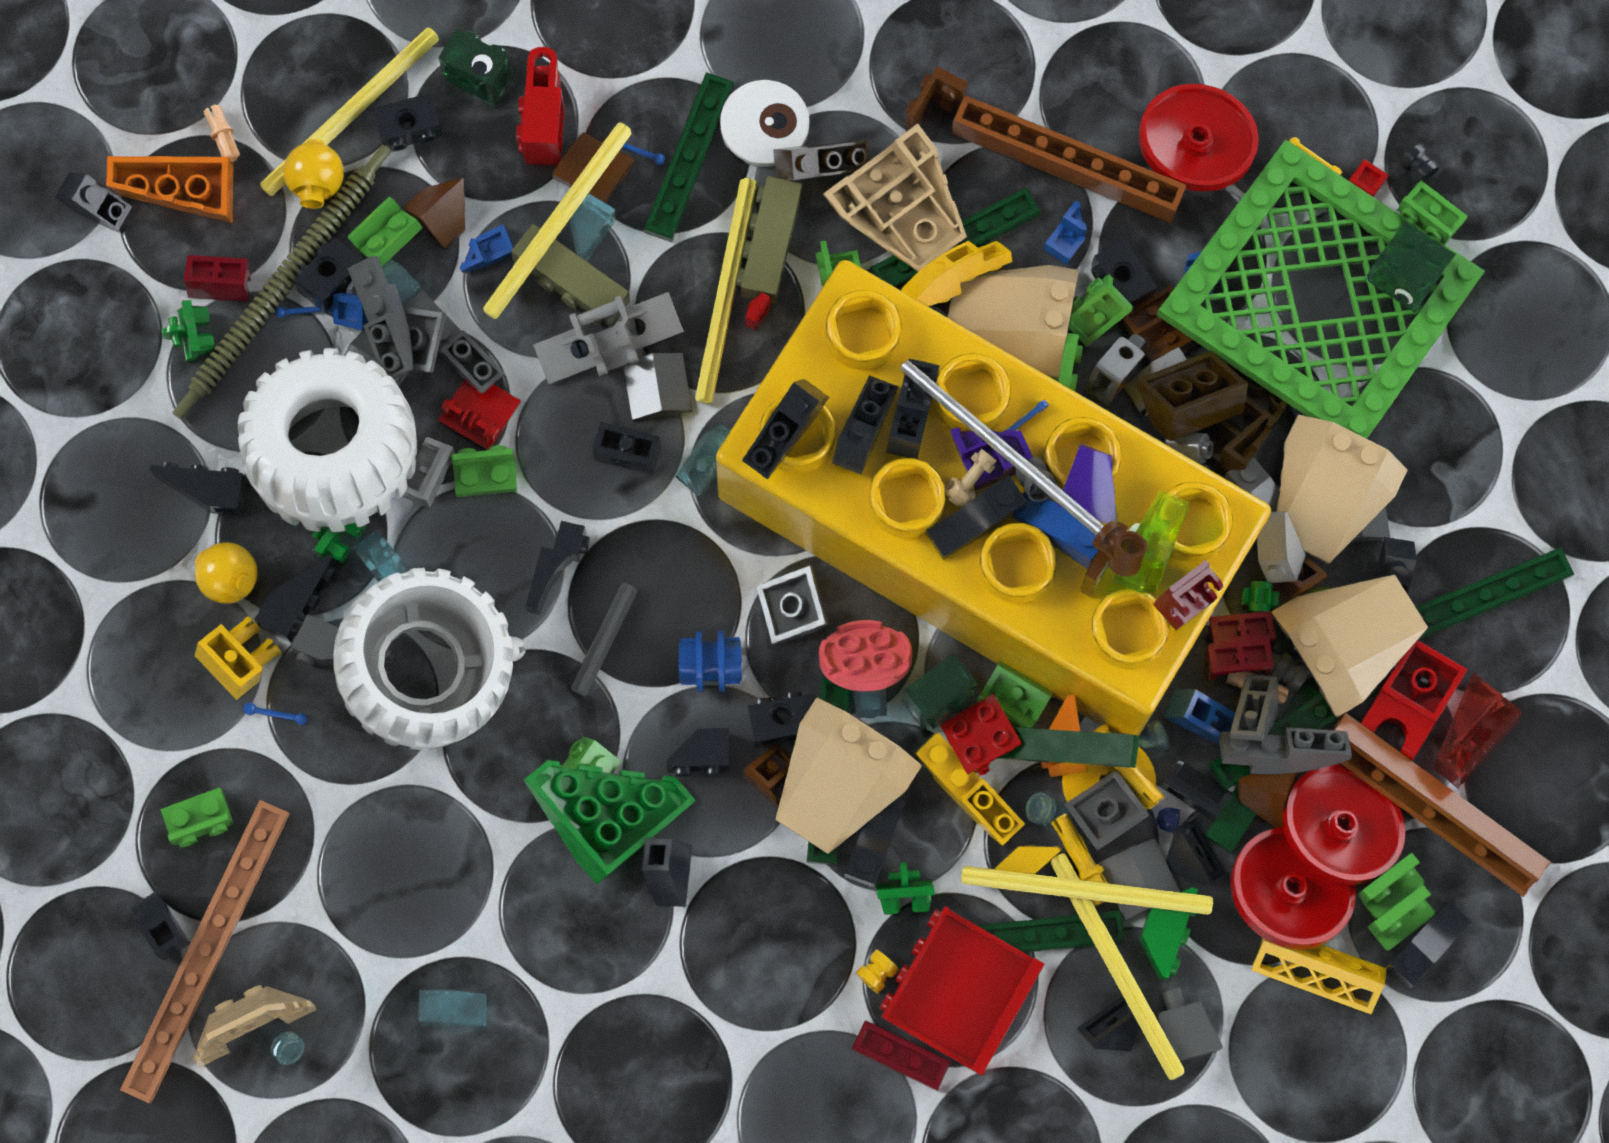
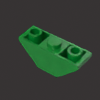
[1139,887,1198,982]

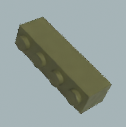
[736,176,802,304]
[511,224,630,328]

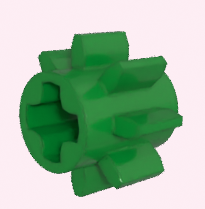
[1240,581,1280,613]

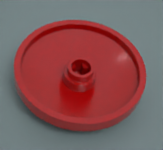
[1139,84,1259,192]
[1282,764,1405,885]
[1231,827,1356,949]

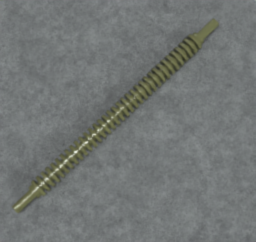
[172,144,392,420]

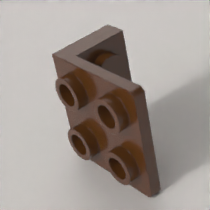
[904,66,968,132]

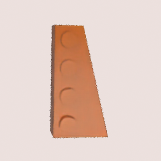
[106,156,234,224]

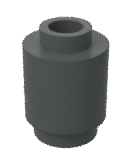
[1165,432,1213,464]

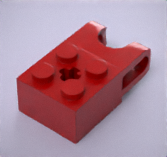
[516,46,565,166]
[1361,640,1468,761]

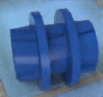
[679,630,742,693]

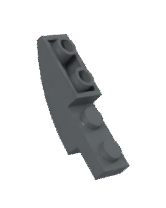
[347,256,413,379]
[403,290,504,394]
[1219,727,1352,774]

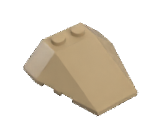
[823,124,967,272]
[947,265,1079,379]
[1276,415,1407,564]
[1271,575,1428,718]
[775,698,922,854]
[193,985,317,1067]

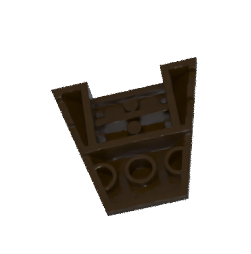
[1196,362,1288,470]

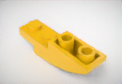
[901,241,1013,307]
[914,732,1025,846]

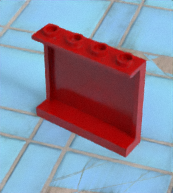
[879,906,1045,1076]

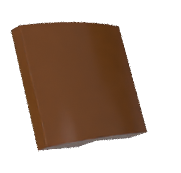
[552,132,635,206]
[1121,285,1198,364]

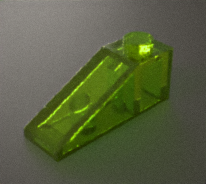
[1113,491,1190,593]

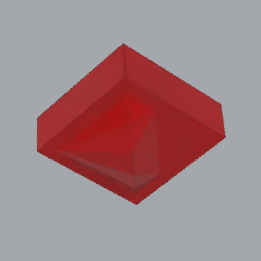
[745,292,771,330]

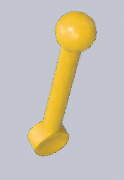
[1289,137,1342,175]

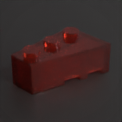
[1434,672,1522,789]

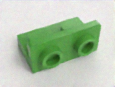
[348,197,423,267]
[1068,274,1132,346]
[451,445,517,497]
[160,787,234,848]
[1356,853,1424,919]
[1367,885,1435,951]

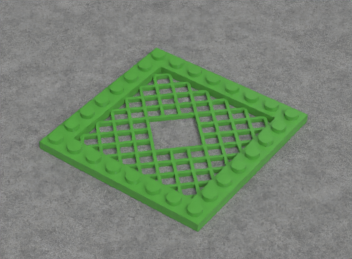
[1156,140,1485,439]

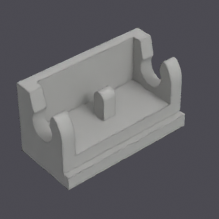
[402,437,455,509]

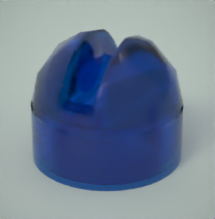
[1156,807,1181,833]

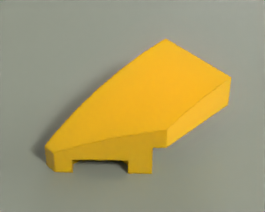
[995,845,1062,874]

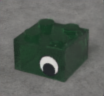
[438,28,513,107]
[1365,221,1456,313]
[902,653,977,731]

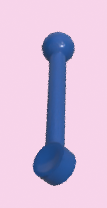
[622,143,665,165]
[275,305,333,318]
[999,400,1049,433]
[243,702,307,725]

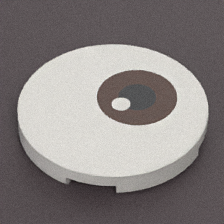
[720,80,809,167]

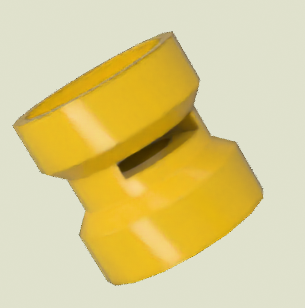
[855,949,899,994]

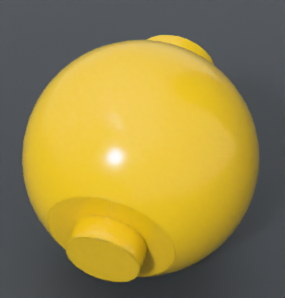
[283,139,344,209]
[195,542,257,604]

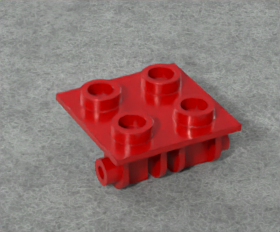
[438,379,521,450]
[940,694,1022,776]

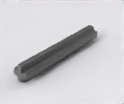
[571,583,637,696]

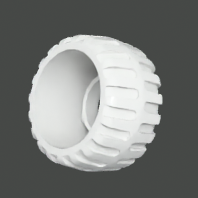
[238,348,417,532]
[333,568,514,750]

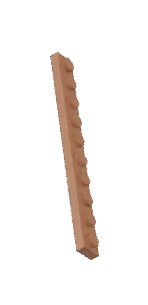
[120,800,290,1104]

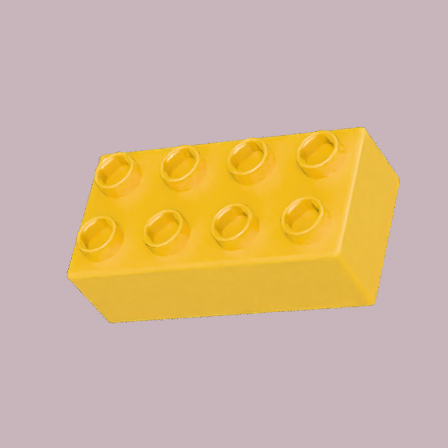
[716,260,1271,736]

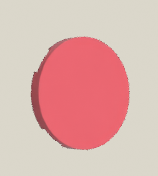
[819,620,912,691]

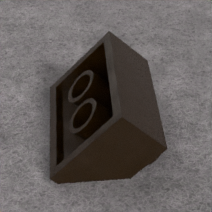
[1136,351,1248,442]

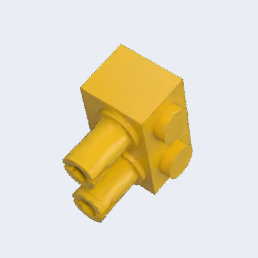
[195,616,281,700]

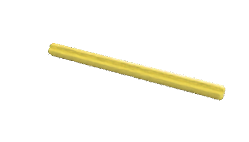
[260,27,439,196]
[483,122,631,319]
[695,178,757,404]
[1051,853,1184,1080]
[961,866,1213,915]

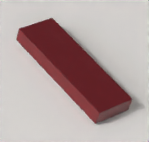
[851,1020,951,1091]

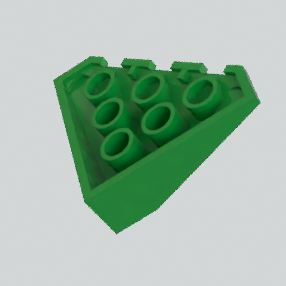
[524,760,696,885]

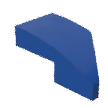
[1043,200,1087,265]
[459,224,515,273]

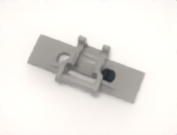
[533,292,684,384]

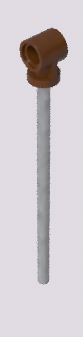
[900,360,1148,577]

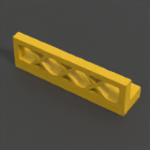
[1251,938,1387,1014]

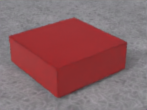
[1349,159,1389,197]

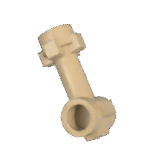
[945,449,997,507]

